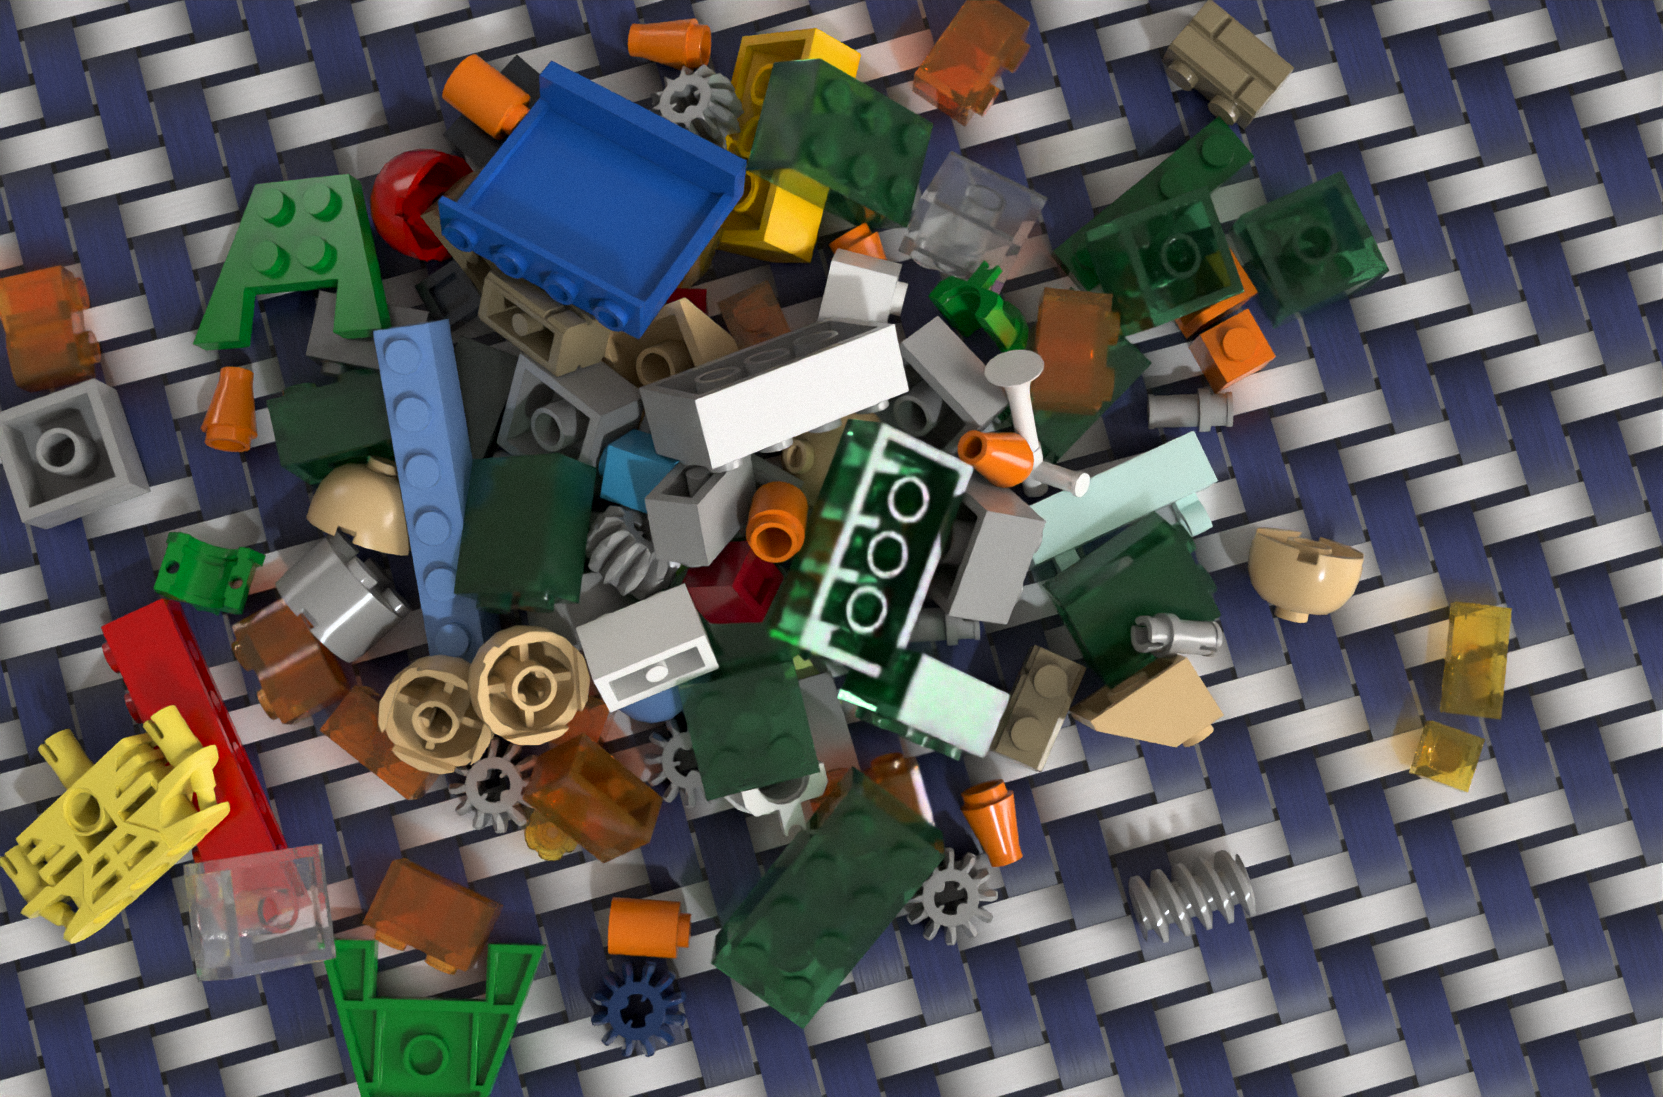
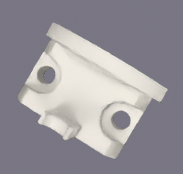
[719,754,828,837]

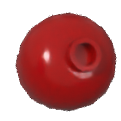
[370,148,474,262]

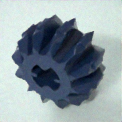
[591,959,687,1057]

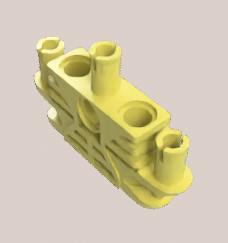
[0,705,230,944]

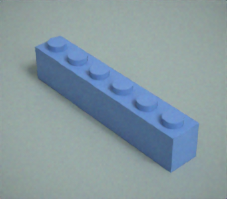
[373,319,502,663]

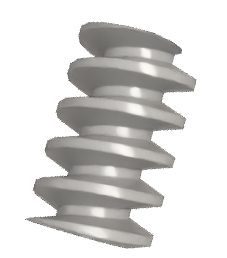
[1128,850,1256,943]

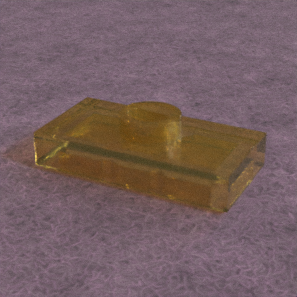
[1440,601,1512,720]

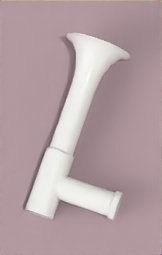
[984,350,1090,497]

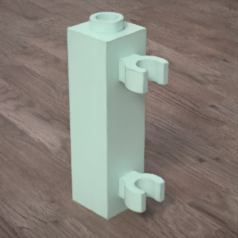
[1029,431,1218,594]

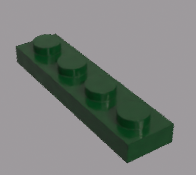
[1051,116,1254,297]

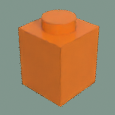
[1188,309,1276,394]

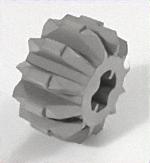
[650,64,744,150]
[582,505,681,600]
[643,712,740,808]
[448,737,547,833]
[901,847,998,945]

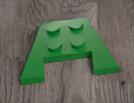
[193,174,392,351]
[318,937,547,1097]

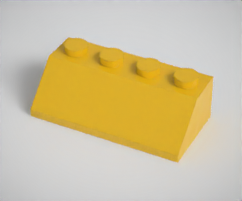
[706,28,861,263]

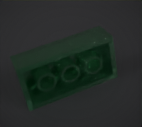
[765,419,974,684]
[711,766,945,1029]

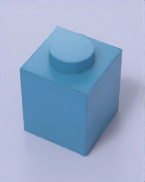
[599,429,680,514]

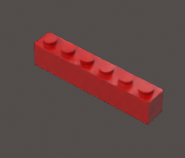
[101,598,313,937]

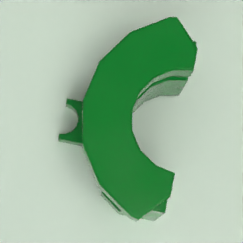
[928,260,1029,353]
[154,532,266,616]

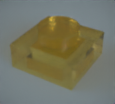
[1409,720,1485,792]

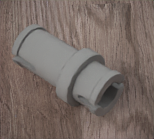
[1147,388,1233,432]
[895,608,980,646]
[1131,613,1223,659]

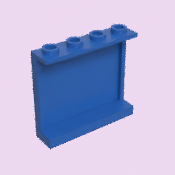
[438,60,747,340]

